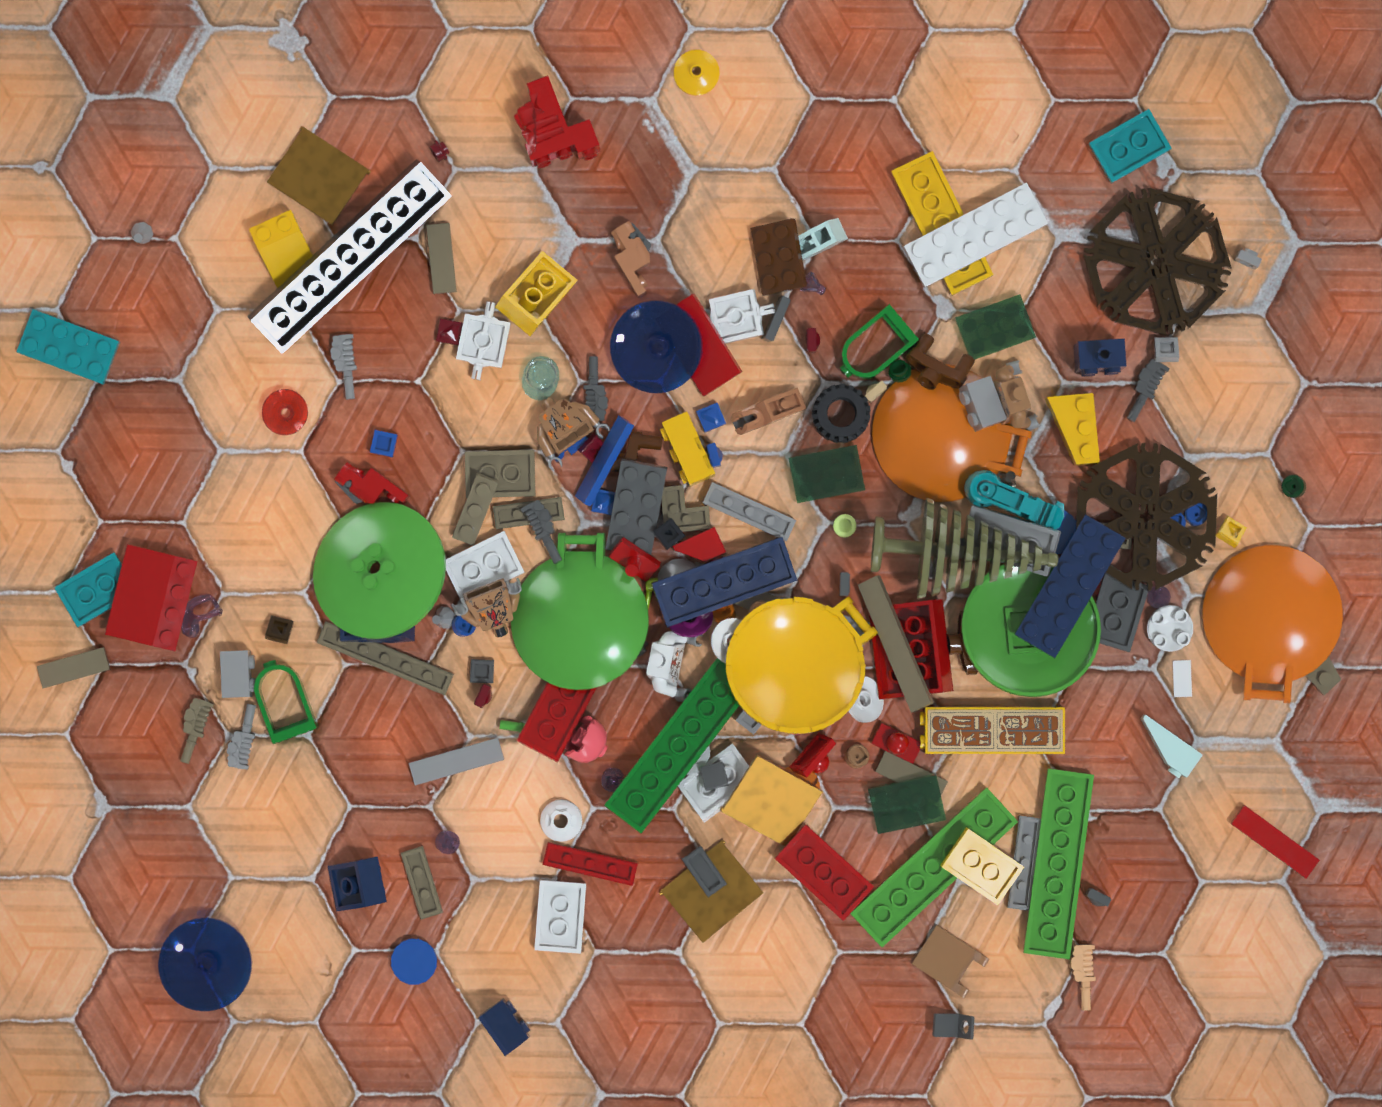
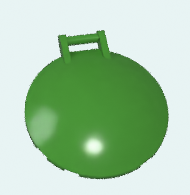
[511,533,649,690]

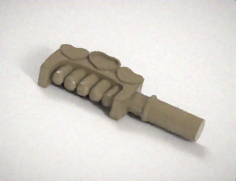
[180,698,214,764]

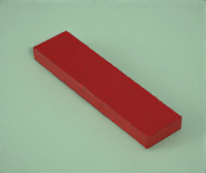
[1230,805,1320,879]
[542,842,638,886]

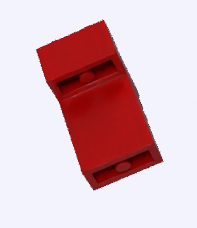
[514,75,601,169]

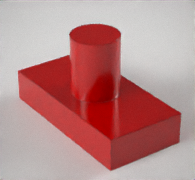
[609,537,661,582]

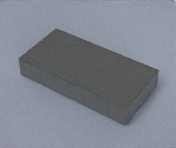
[761,296,791,342]
[682,846,727,897]

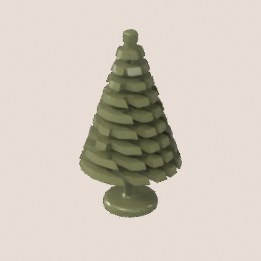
[871,498,1059,600]

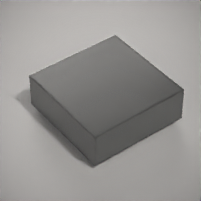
[839,572,850,596]
[470,659,494,683]
[700,762,729,791]

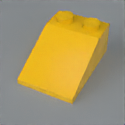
[249,210,313,288]
[495,251,578,337]

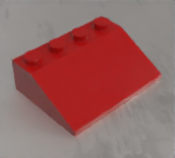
[105,544,198,652]
[869,599,954,700]

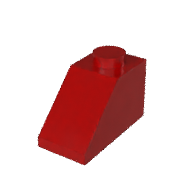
[673,527,726,562]

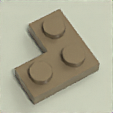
[662,485,711,532]

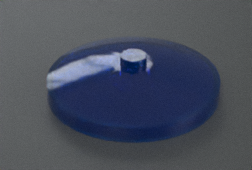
[610,300,703,393]
[158,917,253,1011]

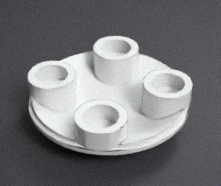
[1147,605,1193,652]

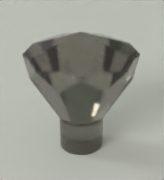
[998,471,1016,488]

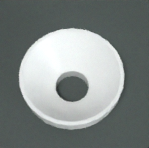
[540,799,582,842]

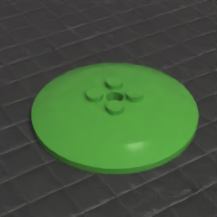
[313,502,446,639]
[961,564,1101,697]

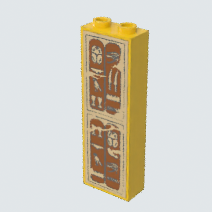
[920,707,1065,754]

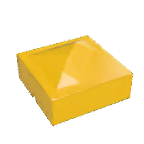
[1216,515,1247,548]

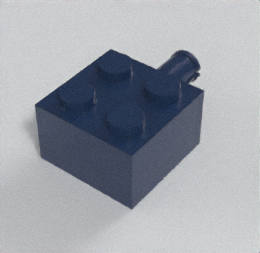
[1073,338,1126,377]

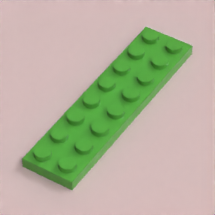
[1023,768,1094,959]
[850,787,1018,947]

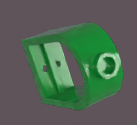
[839,304,919,379]
[254,660,319,744]

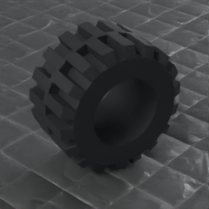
[812,384,871,443]

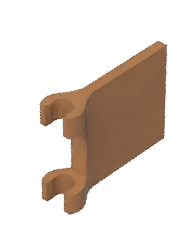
[912,925,990,998]

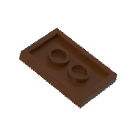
[750,218,807,296]

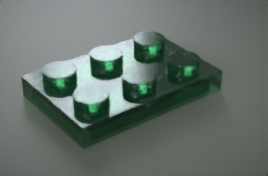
[955,294,1036,360]
[788,445,865,504]
[868,774,946,834]

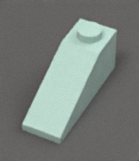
[798,218,848,261]
[1140,715,1203,778]

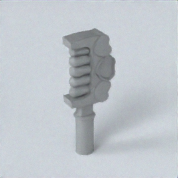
[330,334,357,400]
[227,704,256,770]

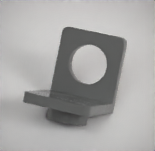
[932,1013,975,1040]

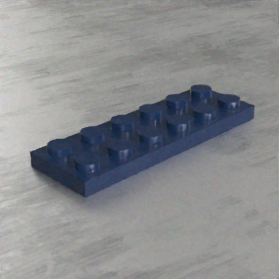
[1015,514,1125,659]
[651,537,798,627]

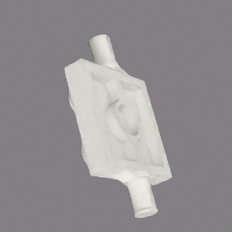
[709,289,775,344]
[456,301,511,380]

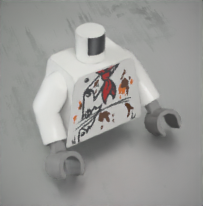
[646,631,703,702]

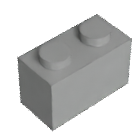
[959,376,1007,432]
[220,650,255,698]

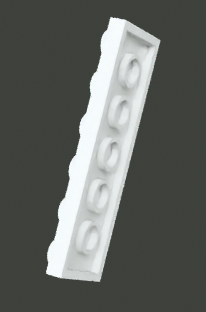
[903,183,1048,288]

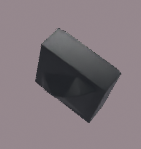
[652,518,685,550]

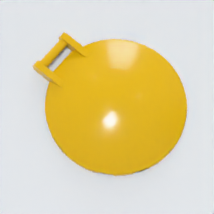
[726,597,878,734]

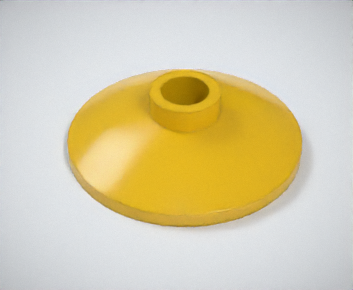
[674,50,720,96]

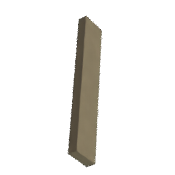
[858,575,934,713]
[317,621,454,695]

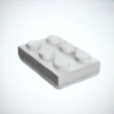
[446,531,525,601]
[678,743,749,823]
[535,880,586,954]

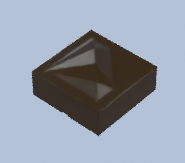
[265,615,294,644]

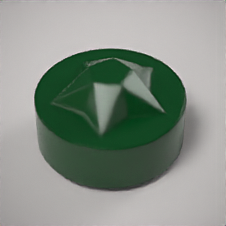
[1282,475,1306,498]

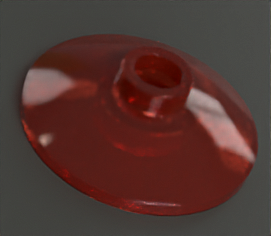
[262,389,308,435]

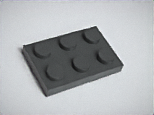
[1096,574,1148,652]

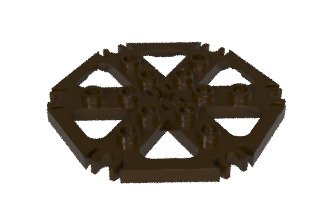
[1083,188,1232,336]
[1075,443,1217,592]

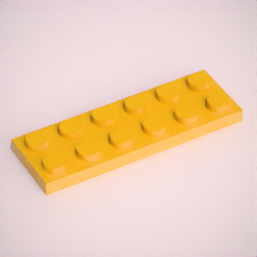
[891,151,993,296]

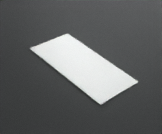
[1173,660,1192,697]

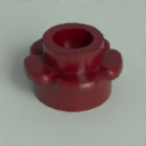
[429,140,449,162]

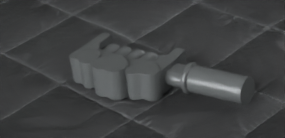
[584,356,609,421]
[1127,359,1170,423]
[521,500,562,564]

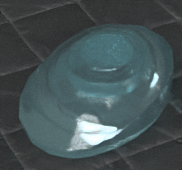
[522,356,559,400]

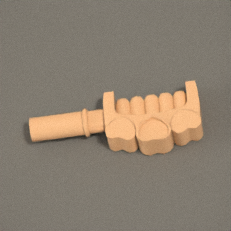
[1069,944,1096,1010]

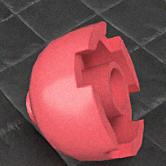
[564,715,607,763]

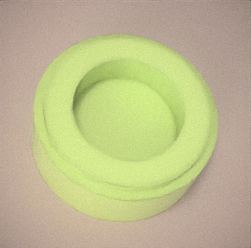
[833,514,856,538]

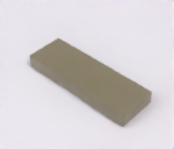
[426,223,457,294]
[493,497,565,530]
[37,647,111,688]
[875,751,948,802]
[401,846,443,919]

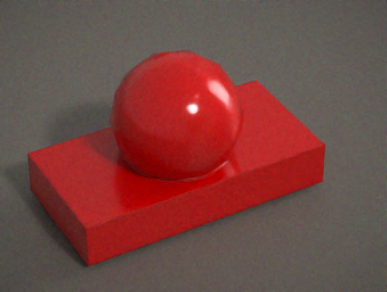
[871,723,920,764]
[790,733,836,778]

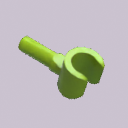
[645,578,658,608]

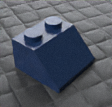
[328,856,387,912]
[478,998,531,1056]

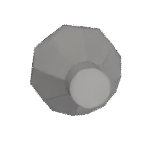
[131,222,154,244]
[432,607,455,629]

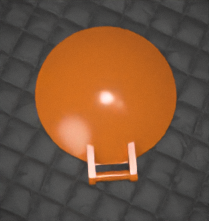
[872,364,1032,502]
[1202,545,1343,704]

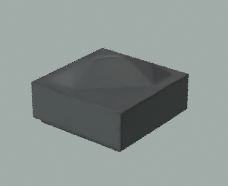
[1085,888,1111,907]

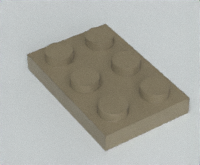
[465,450,536,498]

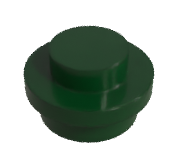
[888,360,912,382]

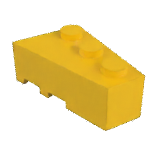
[1045,393,1100,466]
[659,412,715,487]

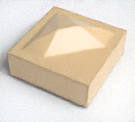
[864,381,887,404]

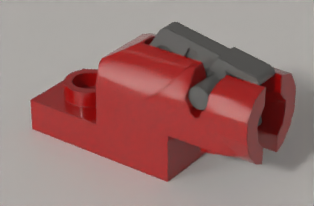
[334,462,410,504]

